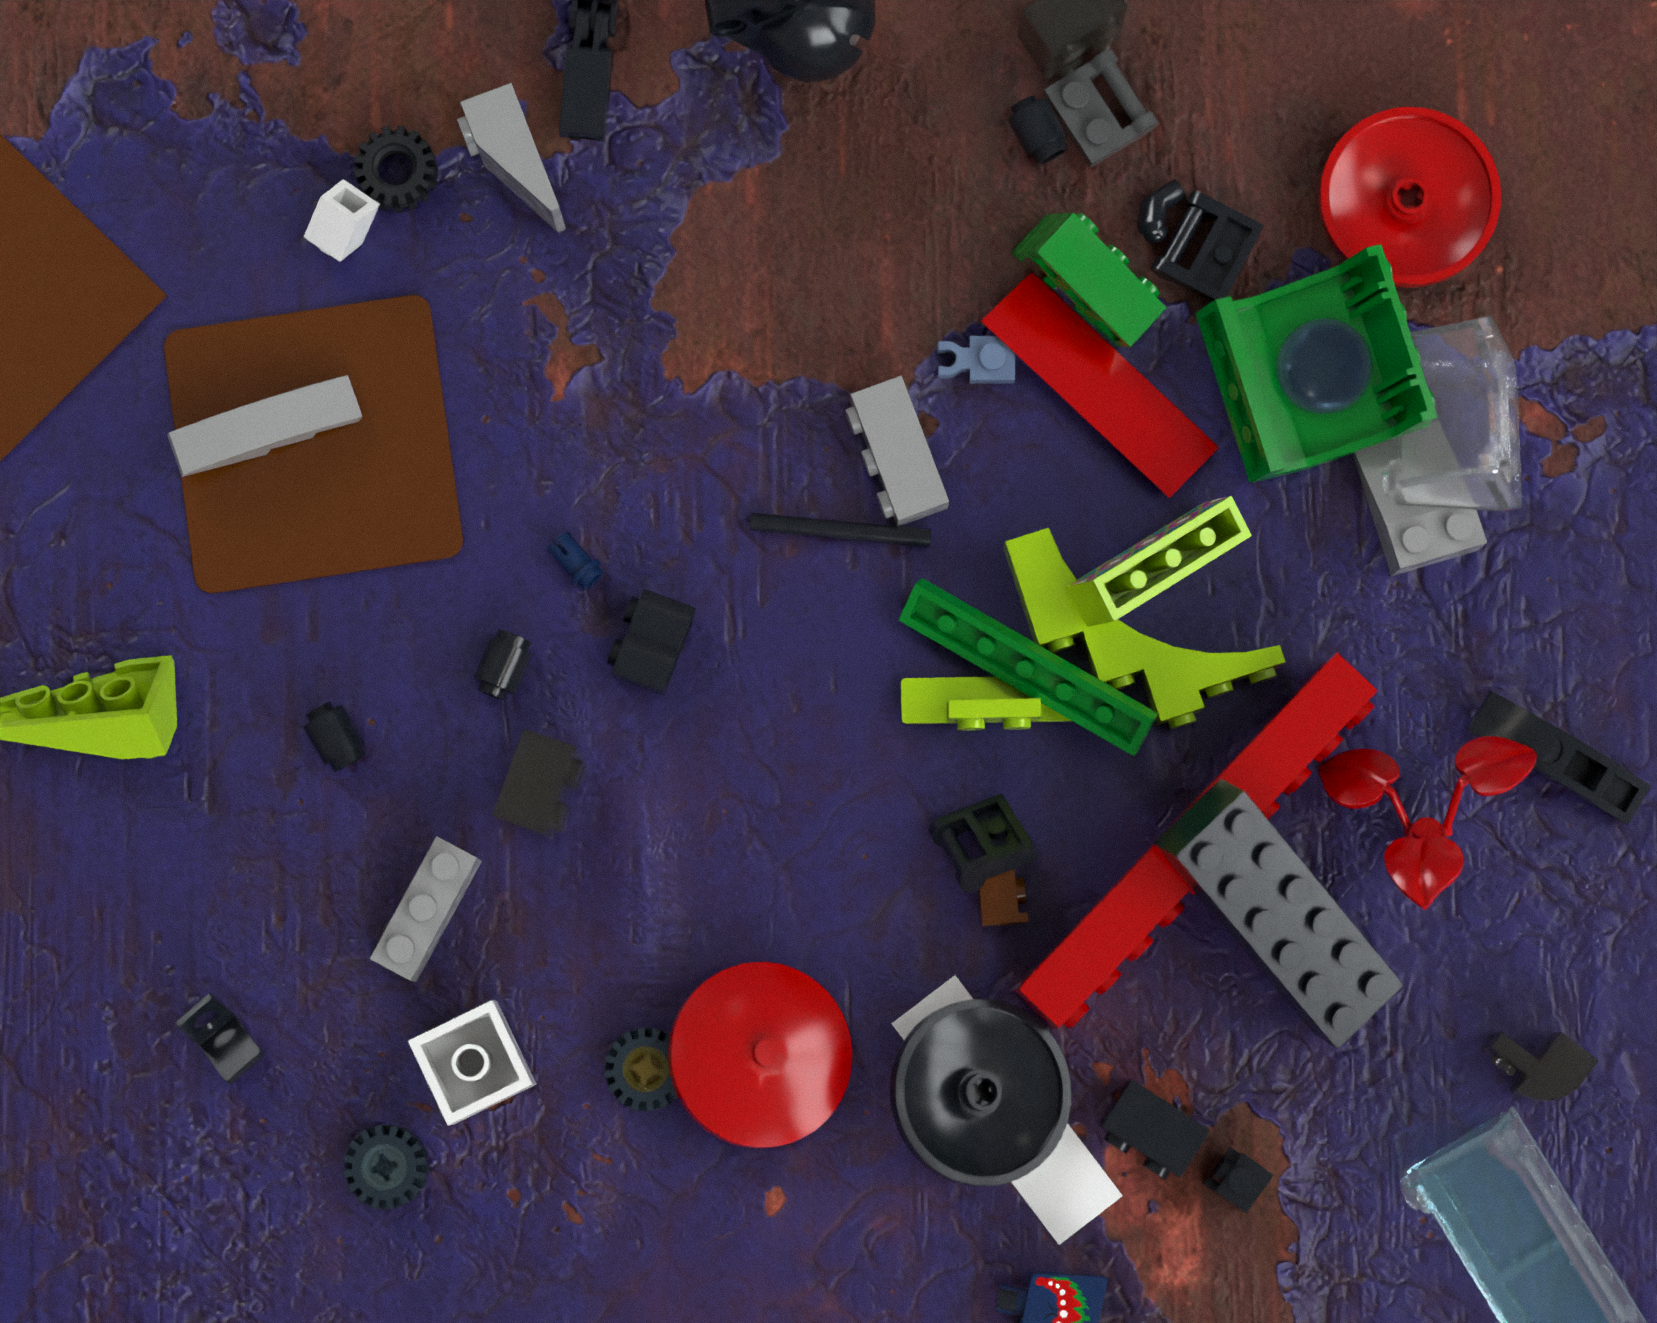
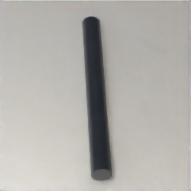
[750,512,931,547]

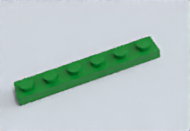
[899,578,1158,756]

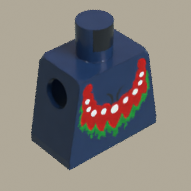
[994,1271,1108,1323]

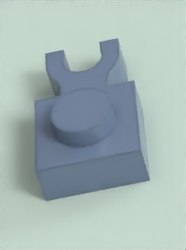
[938,336,1015,384]

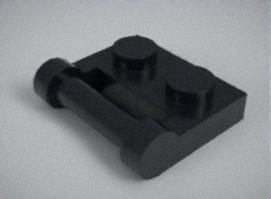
[1150,191,1264,302]
[929,793,1038,892]

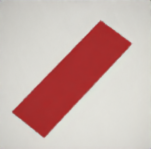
[982,272,1219,498]

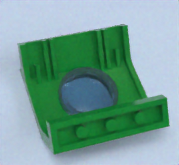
[1195,244,1438,483]

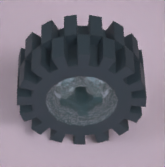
[342,1125,430,1210]

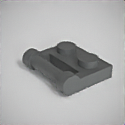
[1043,49,1159,168]

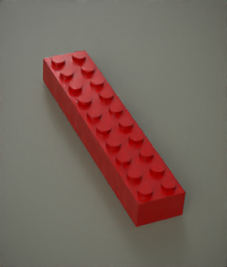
[1013,653,1378,1030]

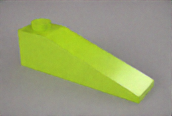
[0,655,177,759]

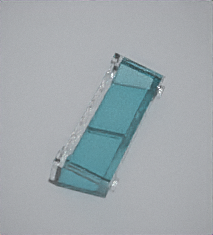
[1400,1106,1647,1323]

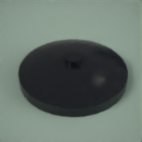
[890,999,1072,1186]

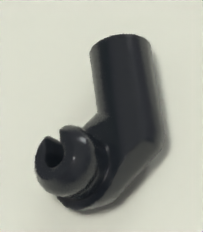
[1137,179,1186,244]

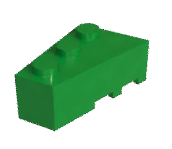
[1011,212,1166,347]

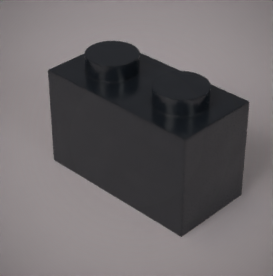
[1099,1079,1210,1180]

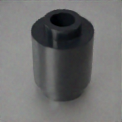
[1007,95,1068,166]
[473,629,532,700]
[303,701,366,773]

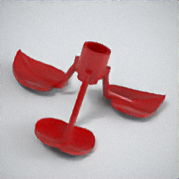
[1318,736,1537,910]

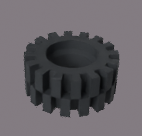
[354,125,438,213]

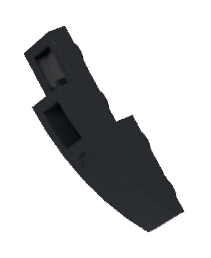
[1467,691,1651,825]

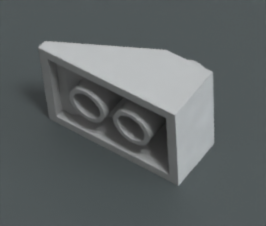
[457,83,566,232]
[1352,422,1487,576]

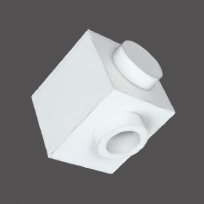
[304,179,380,262]

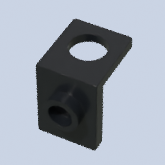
[175,993,264,1085]

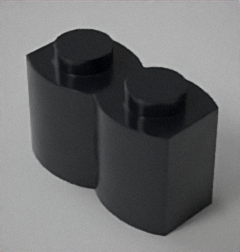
[607,589,696,696]

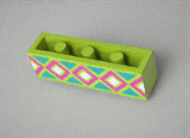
[1067,496,1252,627]

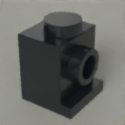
[1203,1146,1274,1213]

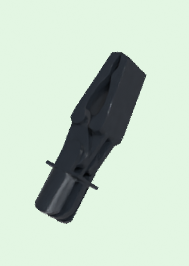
[559,0,619,141]

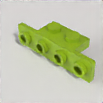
[901,677,1073,731]

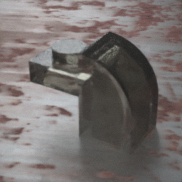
[1483,1032,1599,1101]

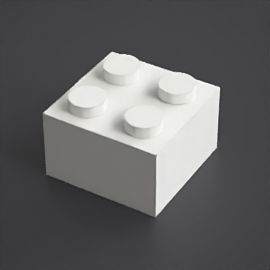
[408,1000,536,1125]

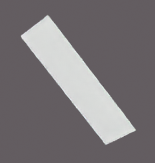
[892,975,1123,1245]

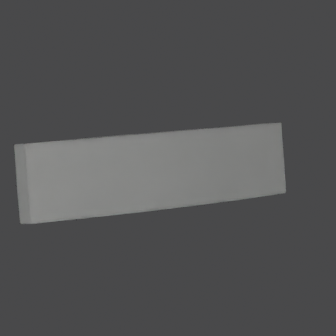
[167,375,363,477]

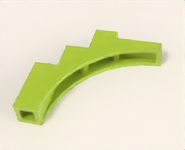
[1003,528,1285,730]

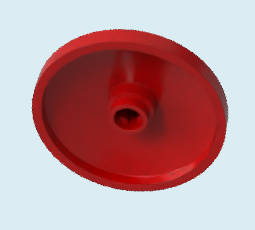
[1318,107,1501,288]
[668,962,852,1148]

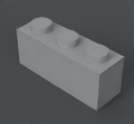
[845,375,949,526]
[370,836,482,982]

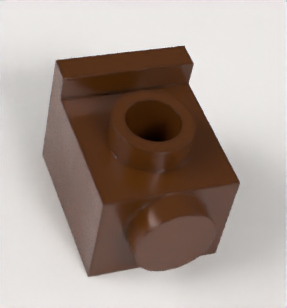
[977,869,1029,927]

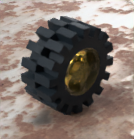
[604,1027,677,1111]

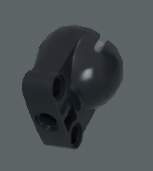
[704,0,876,83]

